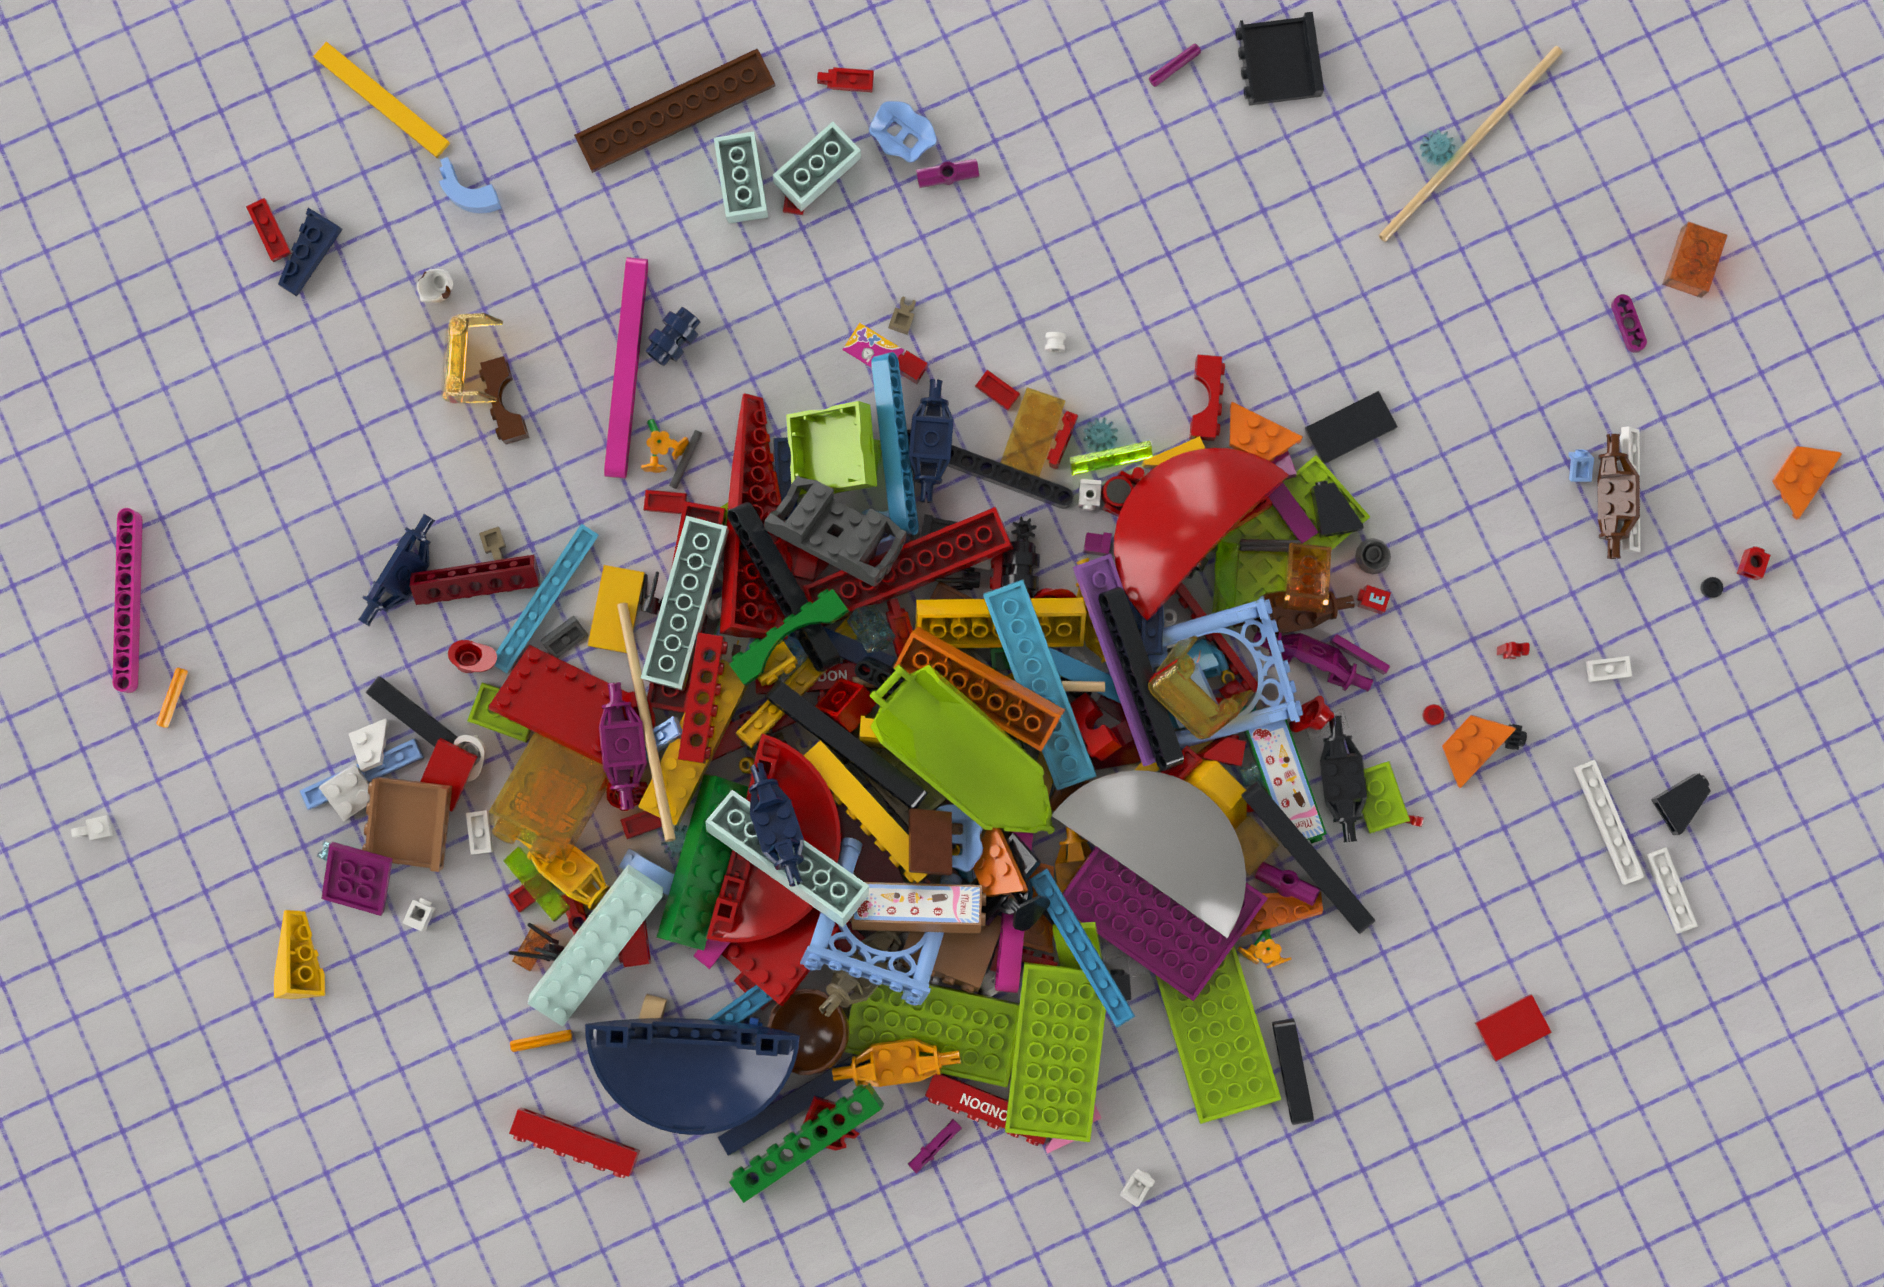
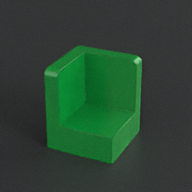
[990,647,1011,671]

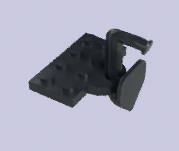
[970,833,1055,931]

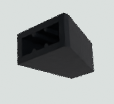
[1310,481,1364,538]
[1651,773,1711,835]

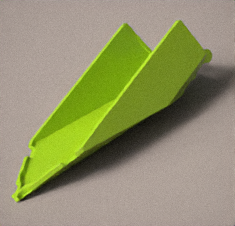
[869,664,1055,834]

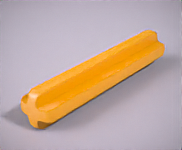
[156,668,188,728]
[510,1029,573,1052]

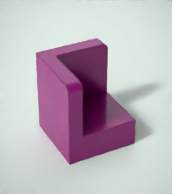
[1083,532,1112,556]

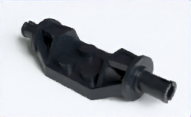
[1320,716,1368,843]

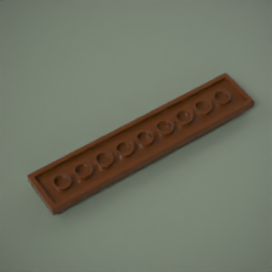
[574,48,776,173]

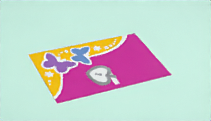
[842,322,904,368]

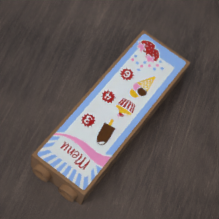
[851,882,986,933]

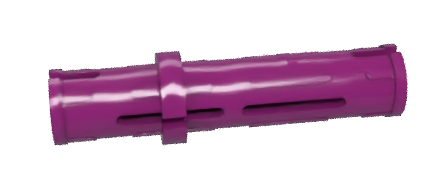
[908,1119,962,1174]

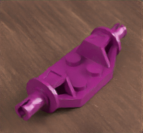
[1252,632,1373,692]
[599,682,647,810]

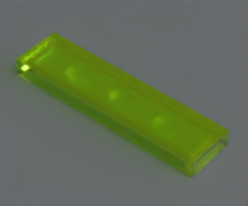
[1069,440,1152,475]
[1212,541,1240,614]
[503,846,571,922]

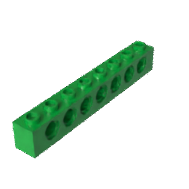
[729,1083,884,1203]

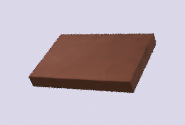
[909,808,952,875]

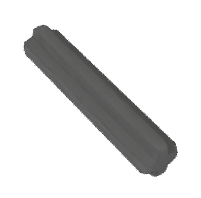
[1239,539,1301,552]

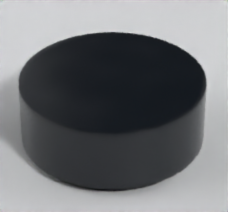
[1700,577,1723,598]

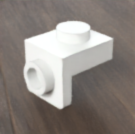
[1120,1169,1155,1207]

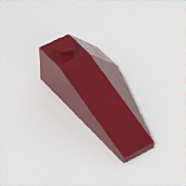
[1085,720,1141,770]

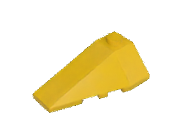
[274,910,325,999]

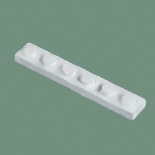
[1620,427,1640,553]
[1574,760,1644,885]

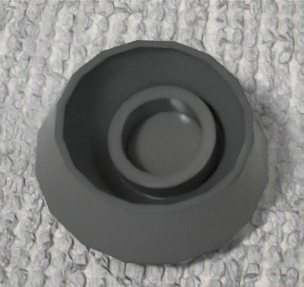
[1355,538,1391,574]

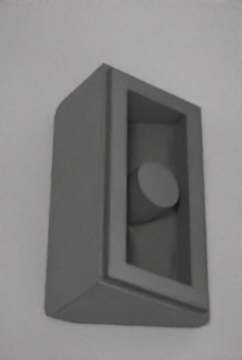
[541,616,588,658]

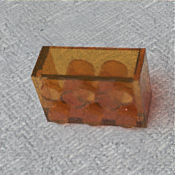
[1662,221,1728,298]
[1283,543,1332,613]

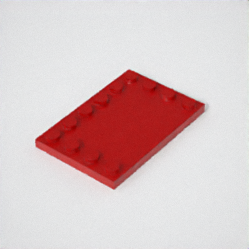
[489,645,628,764]
[721,907,852,1006]

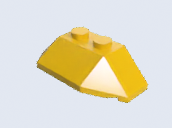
[1183,759,1247,828]

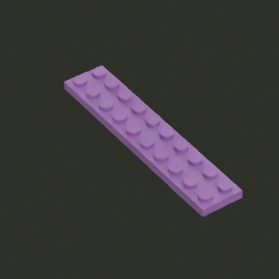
[1073,554,1156,766]

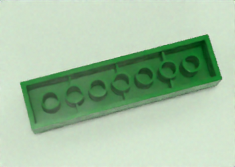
[656,774,749,951]

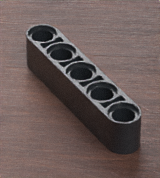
[366,676,458,747]
[1272,1018,1314,1125]

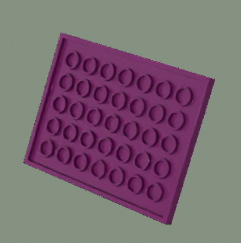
[1062,847,1268,1001]

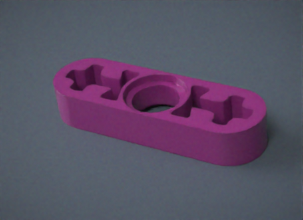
[1611,294,1647,353]

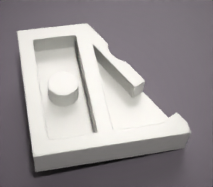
[349,718,389,772]

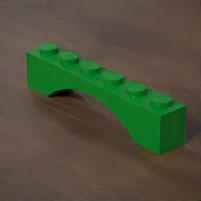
[729,589,849,686]

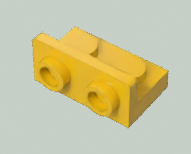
[757,641,798,686]

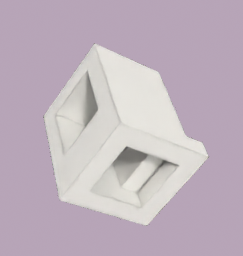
[1078,479,1101,511]
[402,897,435,931]

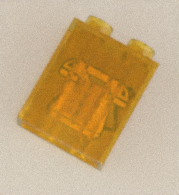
[489,732,610,863]

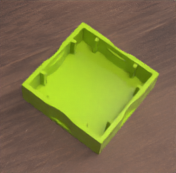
[786,401,877,498]

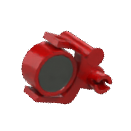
[1101,467,1145,517]

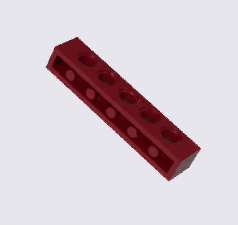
[410,554,540,605]

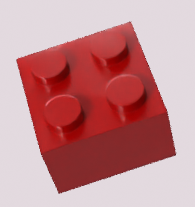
[815,678,876,733]

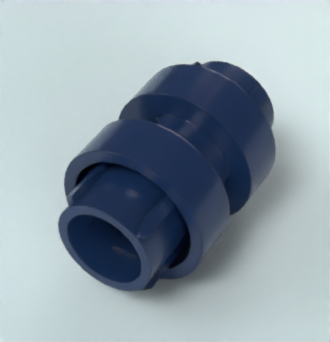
[645,307,701,366]

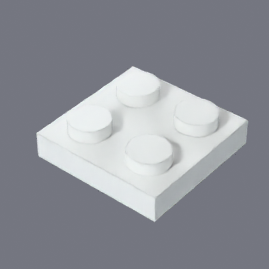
[319,763,371,821]

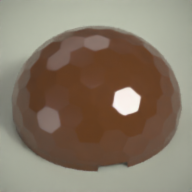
[766,989,849,1075]

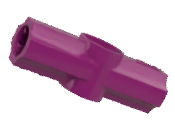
[916,159,979,188]
[1255,861,1320,906]

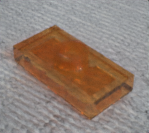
[512,924,552,971]

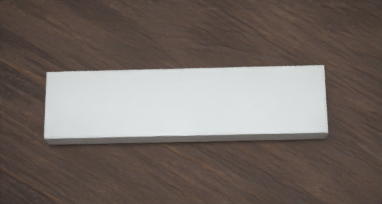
[1645,847,1698,934]

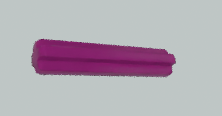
[1149,43,1201,87]

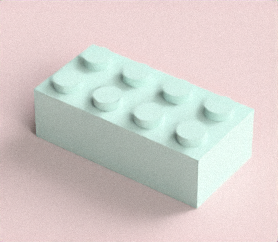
[773,122,861,212]
[714,131,768,224]

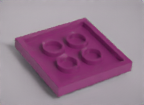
[321,841,393,916]

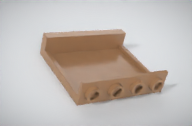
[362,777,452,872]
[899,915,1001,993]

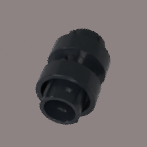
[1001,541,1040,598]

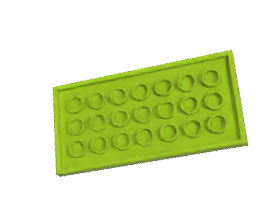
[1155,945,1282,1124]
[1005,962,1110,1142]
[844,984,1020,1088]

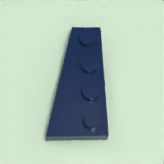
[278,208,343,297]

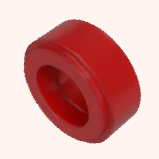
[1422,704,1445,726]

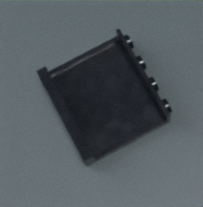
[1235,12,1324,106]

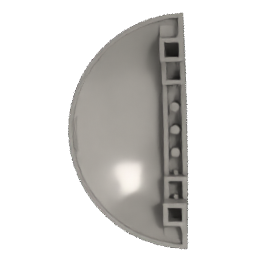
[1052,770,1246,938]

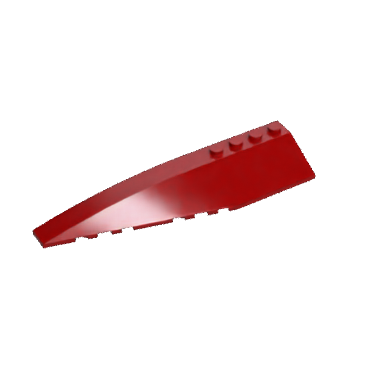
[720,393,792,639]

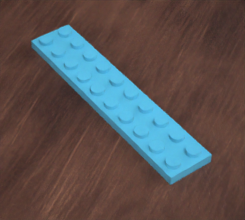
[983,579,1097,790]

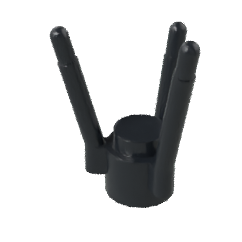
[935,567,981,590]
[640,571,664,615]
[509,923,564,961]

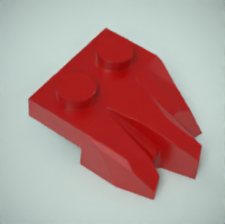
[800,1096,860,1151]

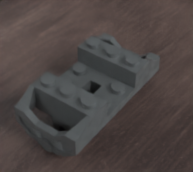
[765,476,907,587]

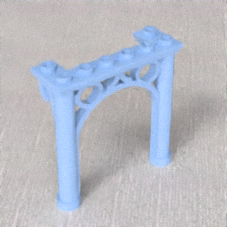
[1162,596,1303,751]
[800,837,962,1005]

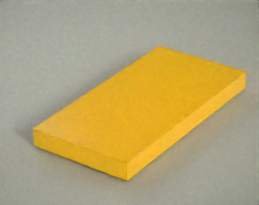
[587,565,645,654]

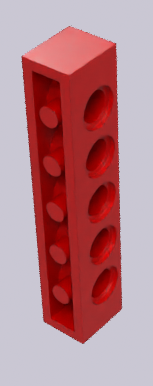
[678,633,728,764]

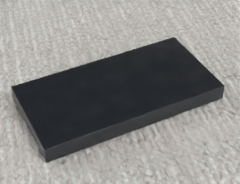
[1305,391,1398,464]

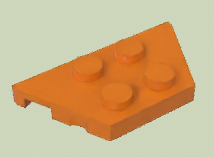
[1229,402,1303,462]
[1772,446,1842,520]
[1442,715,1516,788]
[973,828,1029,897]

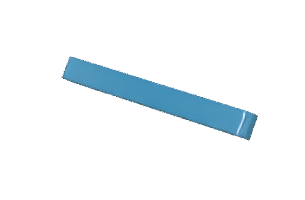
[871,352,919,537]

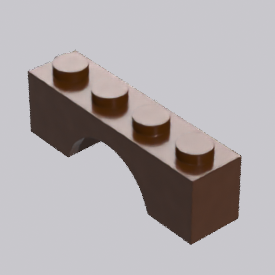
[479,356,530,444]

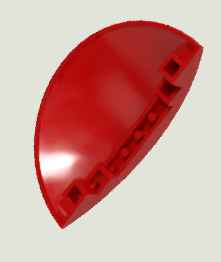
[1114,448,1289,621]
[706,733,841,943]

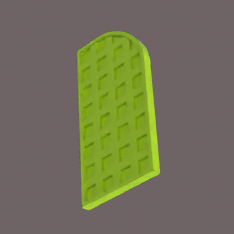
[1214,455,1370,608]

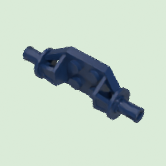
[909,379,954,503]
[358,514,435,627]
[749,763,804,887]

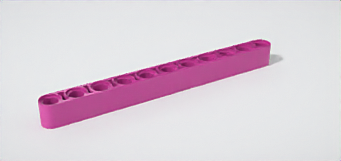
[604,257,648,478]

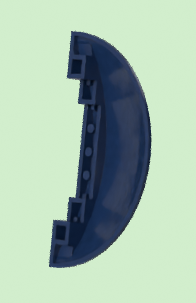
[585,1018,800,1135]

